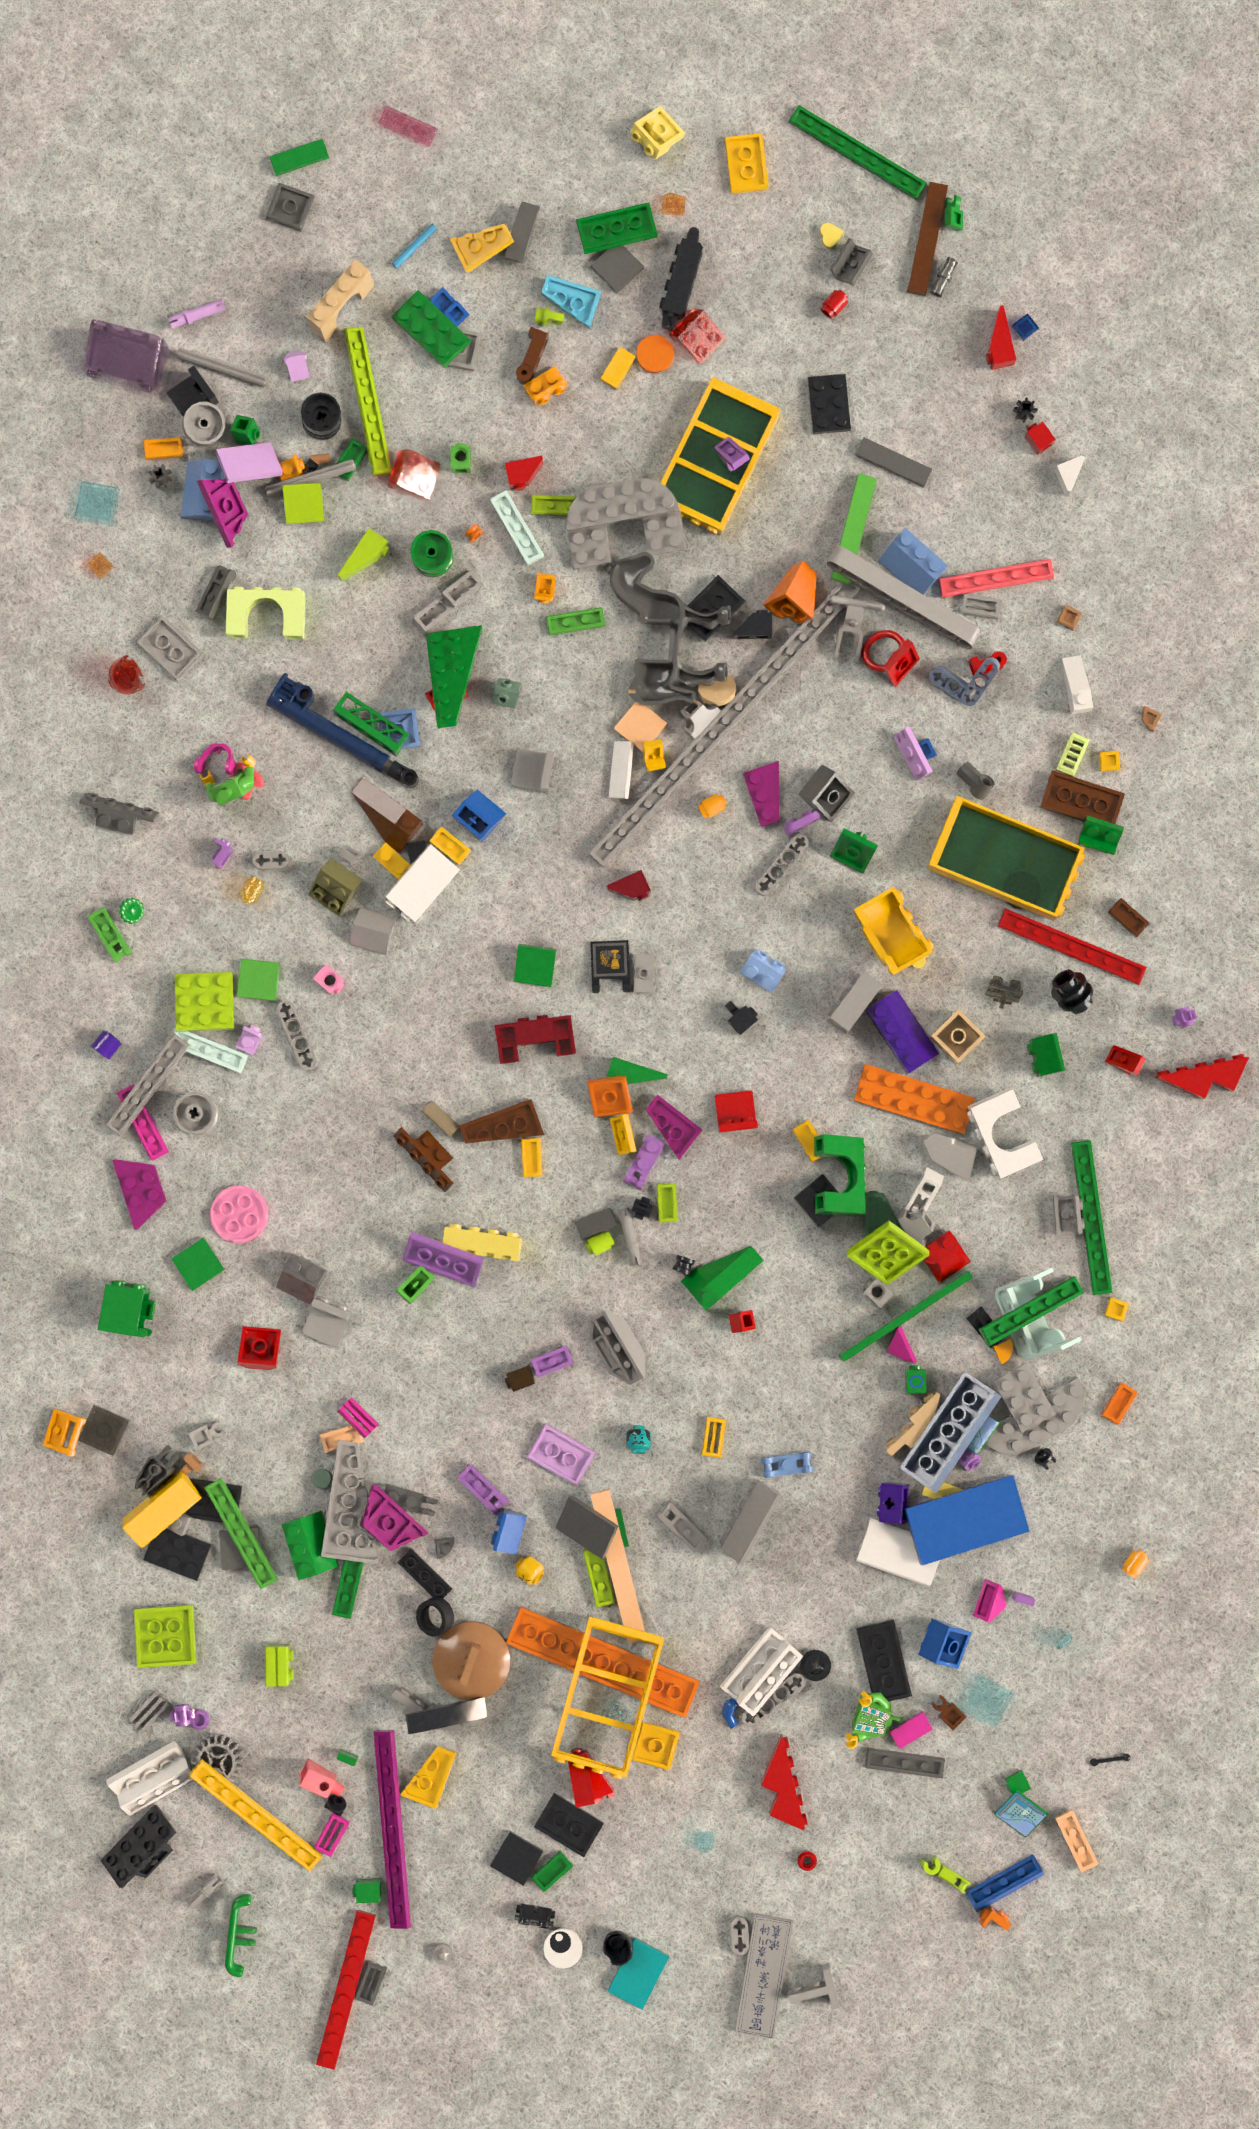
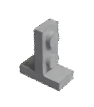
[788,1964,840,2010]

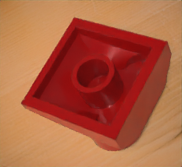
[923,1230,971,1284]
[237,1326,281,1370]

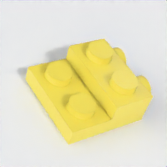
[630,106,685,160]

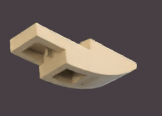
[885,1391,940,1456]

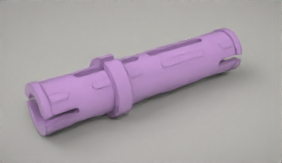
[168,298,226,329]

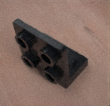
[167,365,219,417]

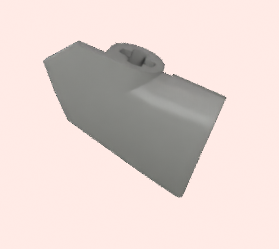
[923,1134,977,1181]

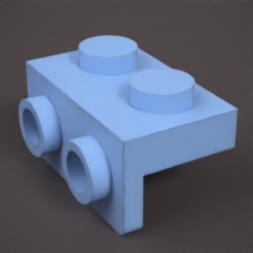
[740,949,787,993]

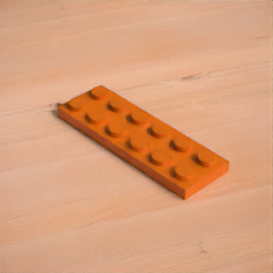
[854,1064,975,1135]

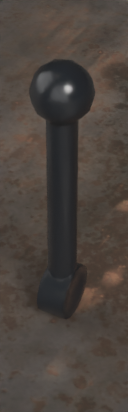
[1090,1754,1131,1766]

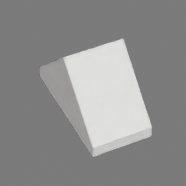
[1054,456,1085,496]

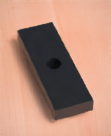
[397,1548,453,1599]

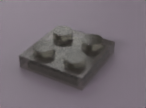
[78,1404,130,1456]

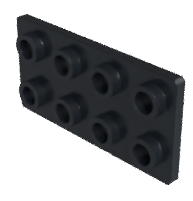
[101,1805,176,1888]

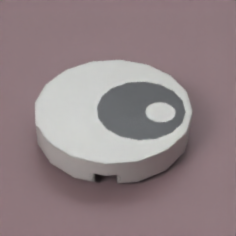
[544,1927,583,1969]

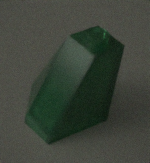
[862,1191,904,1239]

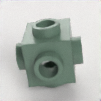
[491,678,521,709]

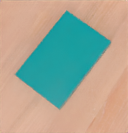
[608,1937,669,2010]

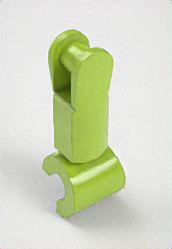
[920,1856,971,1894]

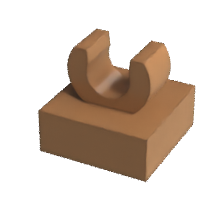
[181,1452,205,1475]

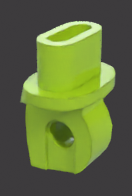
[534,306,564,327]

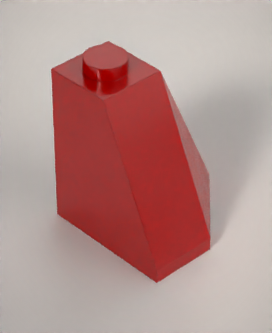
[568,1748,615,1808]

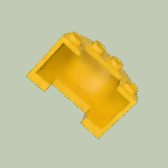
[854,886,934,976]

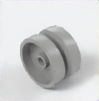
[182,402,225,446]
[173,1092,219,1135]

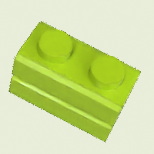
[265,1644,294,1687]

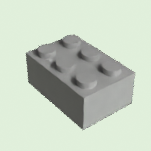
[827,971,883,1034]

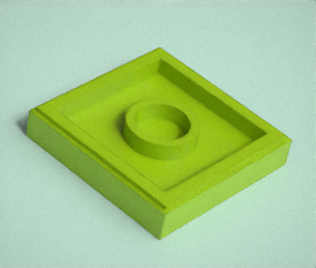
[283,482,325,524]

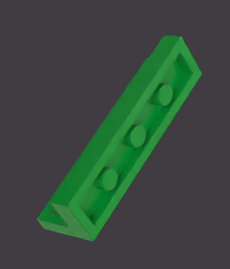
[333,691,409,757]

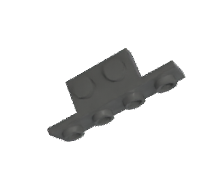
[79,793,159,835]

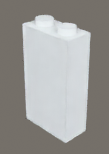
[384,844,460,922]

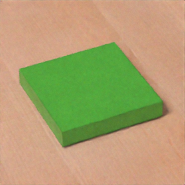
[237,959,280,1001]

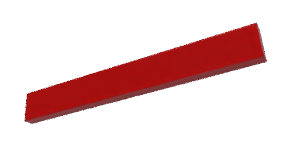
[997,908,1147,985]

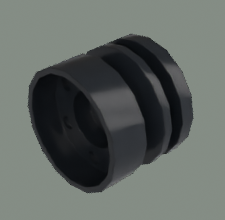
[301,392,342,441]

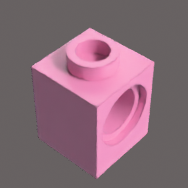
[313,964,345,995]

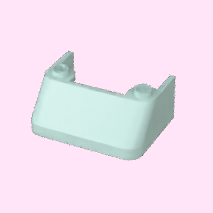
[995,1268,1081,1360]

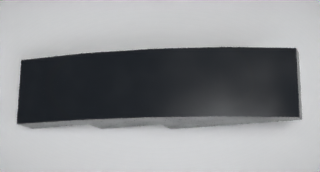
[405,1697,487,1734]

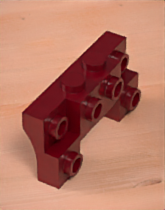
[494,1015,576,1064]

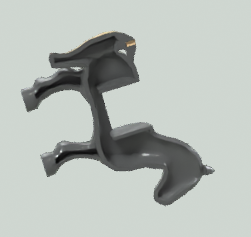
[603,552,731,706]

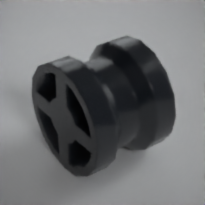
[672,1254,695,1275]

